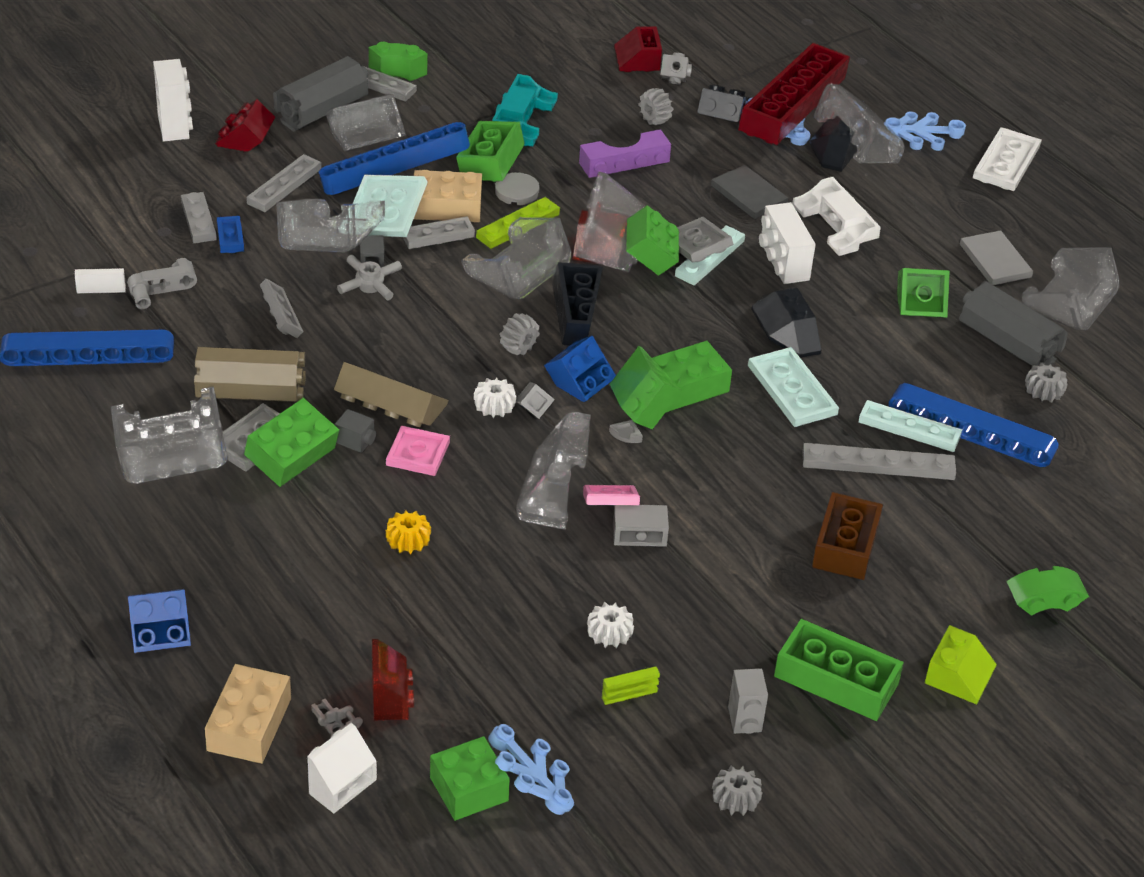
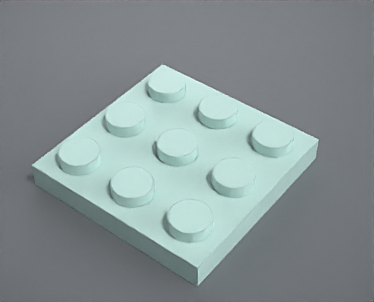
[343,175,428,237]

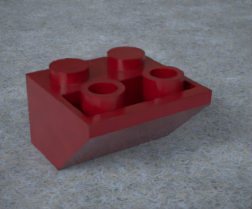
[614,26,662,72]
[215,99,275,152]

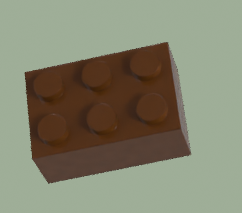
[812,492,883,580]

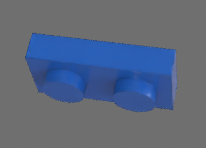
[217,216,244,253]

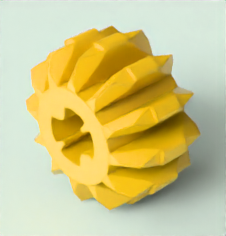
[386,510,431,554]

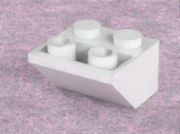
[307,723,377,814]

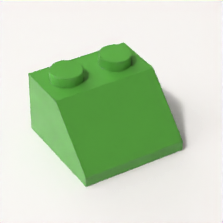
[897,268,950,318]

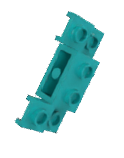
[492,74,558,147]

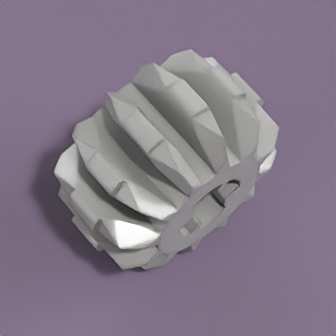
[638,88,674,125]
[499,313,540,355]
[1025,363,1068,403]
[712,765,762,816]

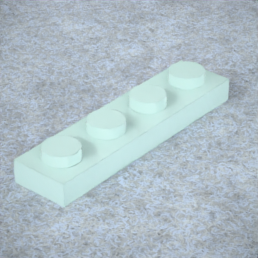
[675,225,745,285]
[858,400,962,452]

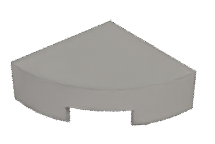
[609,420,643,443]

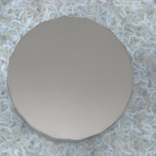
[495,173,539,205]

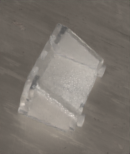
[813,84,904,163]
[576,171,644,272]
[276,198,385,252]
[461,217,571,299]
[1022,247,1119,330]
[517,412,591,529]

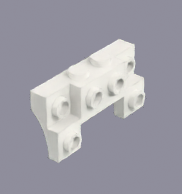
[792,177,881,256]

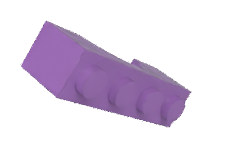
[579,129,671,178]

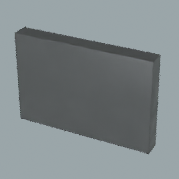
[711,165,788,219]

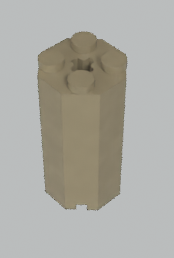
[194,347,306,402]

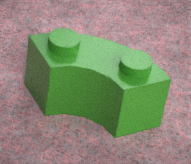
[369,42,428,81]
[1007,566,1089,616]

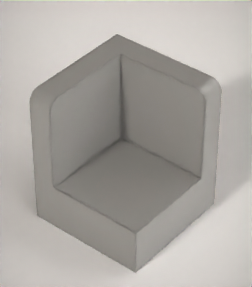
[516,382,555,419]

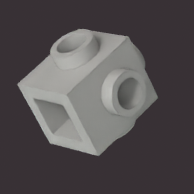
[660,53,692,84]

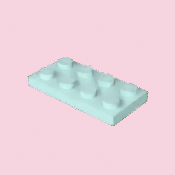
[748,347,839,427]

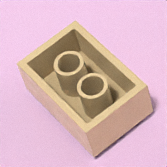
[414,170,482,222]
[205,664,291,764]

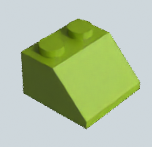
[925,625,997,705]

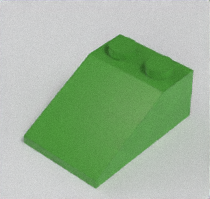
[610,346,682,429]

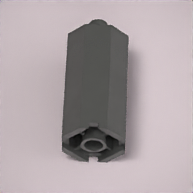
[273,56,368,132]
[959,281,1068,366]

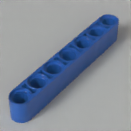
[319,122,470,195]
[0,330,174,366]
[889,383,1058,467]

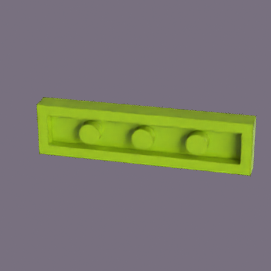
[476,197,560,249]

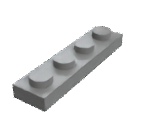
[247,154,321,212]

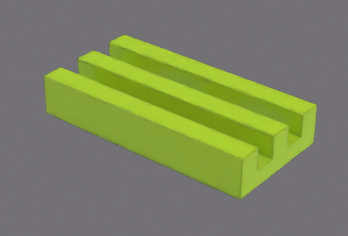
[602,667,660,705]

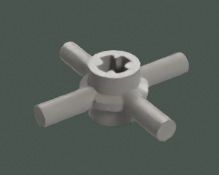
[337,255,402,300]

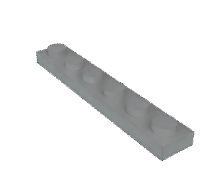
[803,443,956,480]

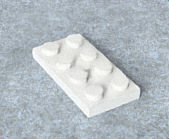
[973,127,1041,191]

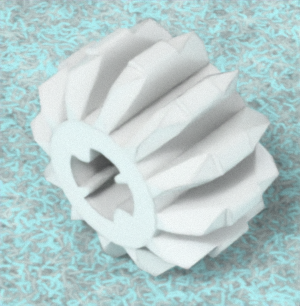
[474,377,516,418]
[587,602,634,649]

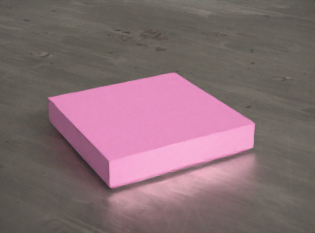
[386,426,450,476]
[583,485,640,505]

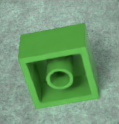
[626,205,679,276]
[430,736,510,821]

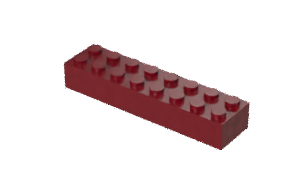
[738,43,850,145]

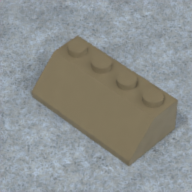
[334,362,449,428]

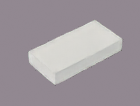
[75,269,126,293]

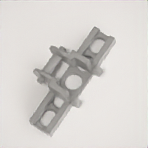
[311,699,363,737]

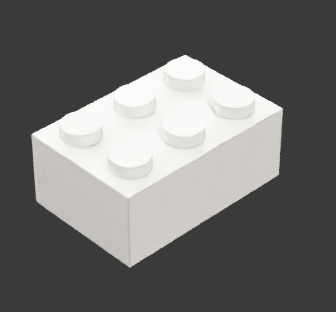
[153,59,193,141]
[759,202,815,284]

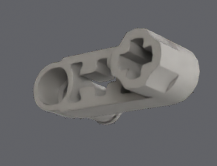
[127,258,197,309]

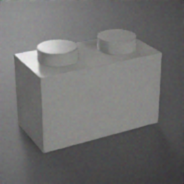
[613,505,669,547]
[728,669,768,734]

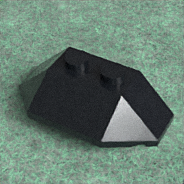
[810,113,874,172]
[751,288,822,358]

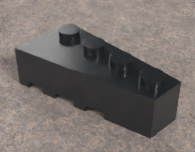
[552,262,603,346]

